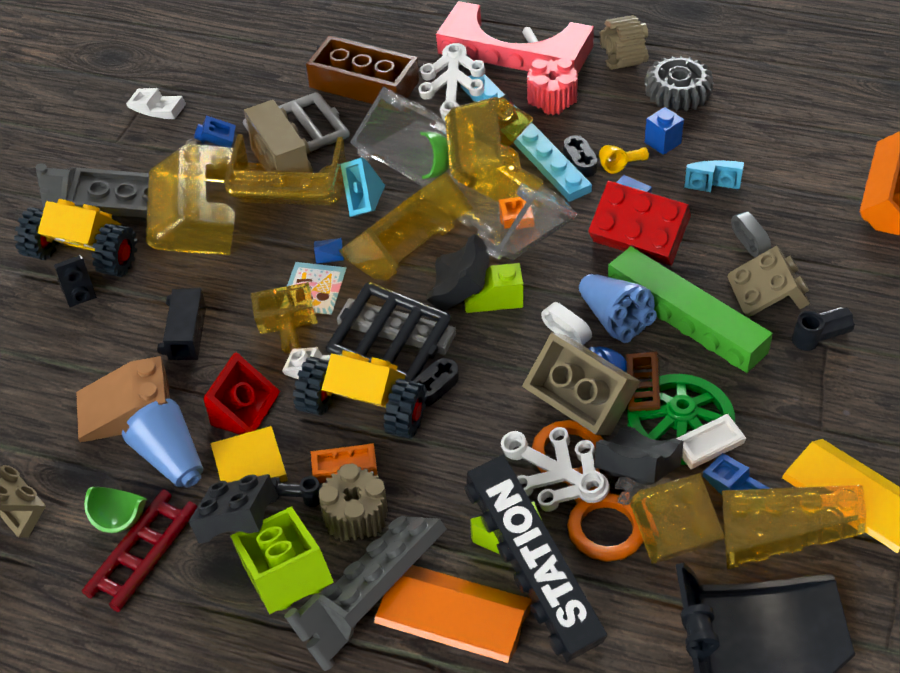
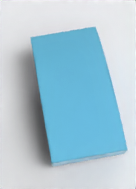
[684,160,744,192]

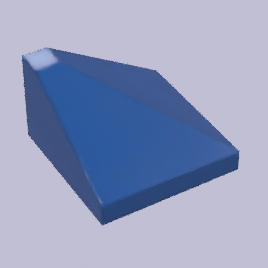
[314,238,344,264]

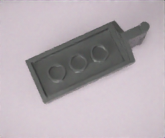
[35,163,184,220]
[284,516,447,671]

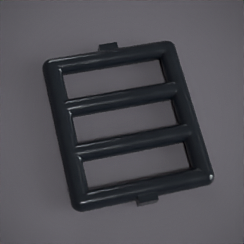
[326,282,452,381]

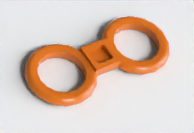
[532,420,647,562]

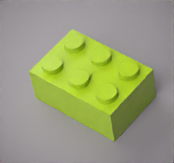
[230,506,334,615]

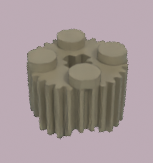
[599,15,649,70]
[319,463,388,542]

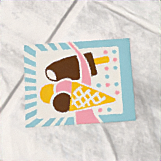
[279,262,347,315]

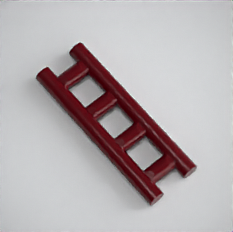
[81,489,197,612]

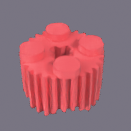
[527,58,578,115]

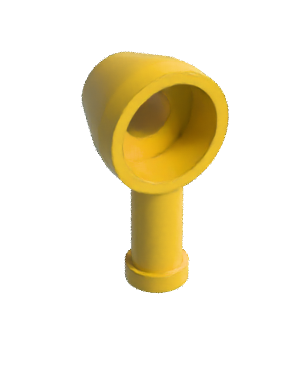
[599,145,649,174]

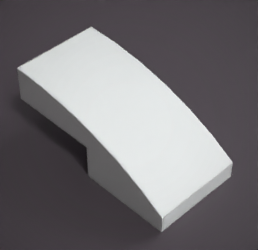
[126,88,186,119]

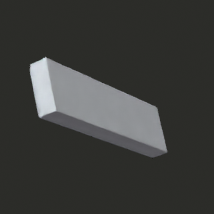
[337,298,456,355]

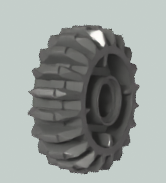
[644,55,714,112]

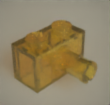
[251,282,318,353]

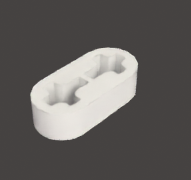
[541,302,592,345]

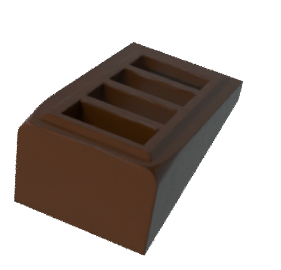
[626,351,661,412]

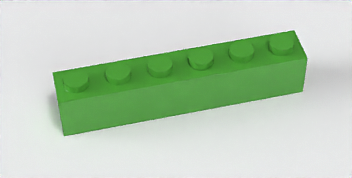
[608,246,773,373]

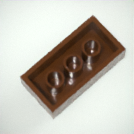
[306,35,419,111]

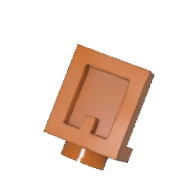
[499,196,532,229]

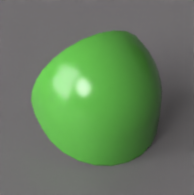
[420,131,454,179]
[84,487,147,533]

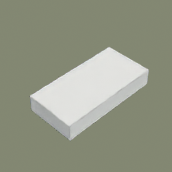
[676,414,746,469]

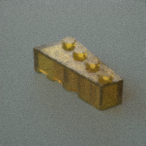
[722,485,866,570]

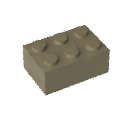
[244,99,313,196]
[522,332,641,435]

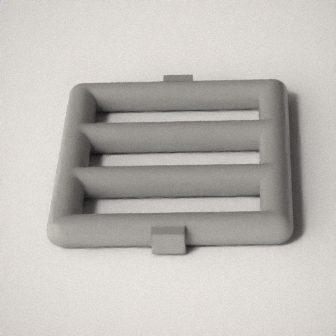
[243,92,350,152]

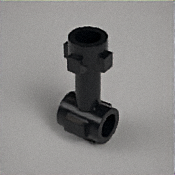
[271,476,322,507]

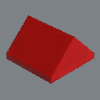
[203,352,281,435]

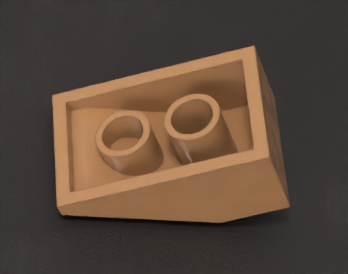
[76,356,170,442]

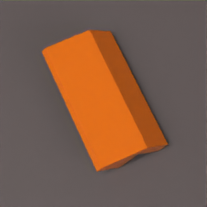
[374,565,532,663]

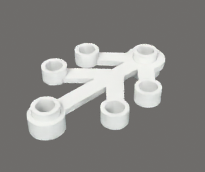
[418,43,485,123]
[501,427,610,512]

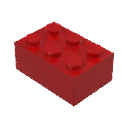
[588,180,691,266]

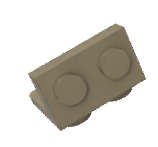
[728,245,810,317]
[0,465,46,538]

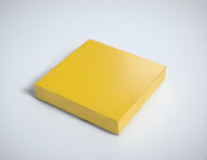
[210,426,288,483]

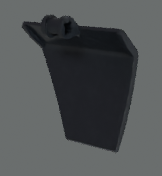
[676,562,855,673]

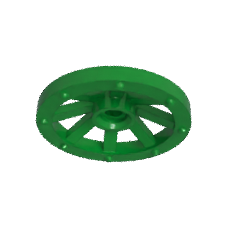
[627,374,735,465]

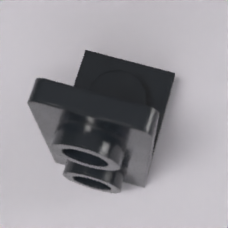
[54,255,97,308]

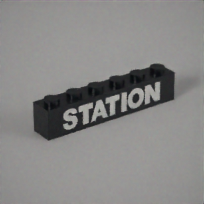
[464,454,608,663]

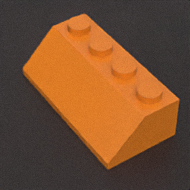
[859,131,900,235]

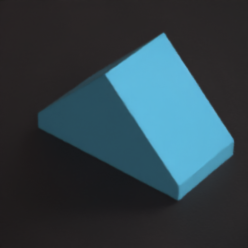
[340,157,385,217]

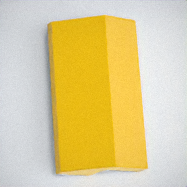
[782,439,900,553]

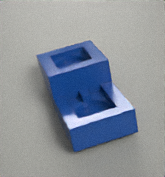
[703,453,777,521]

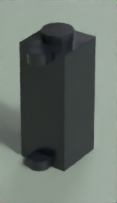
[157,288,206,360]

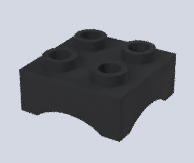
[426,234,491,312]
[594,426,684,485]
[189,474,278,544]

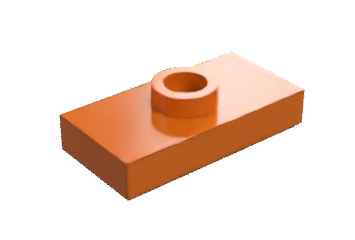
[311,443,378,483]

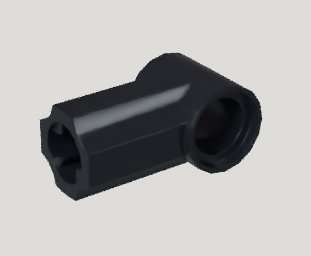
[792,307,855,351]

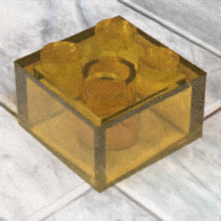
[629,473,725,564]

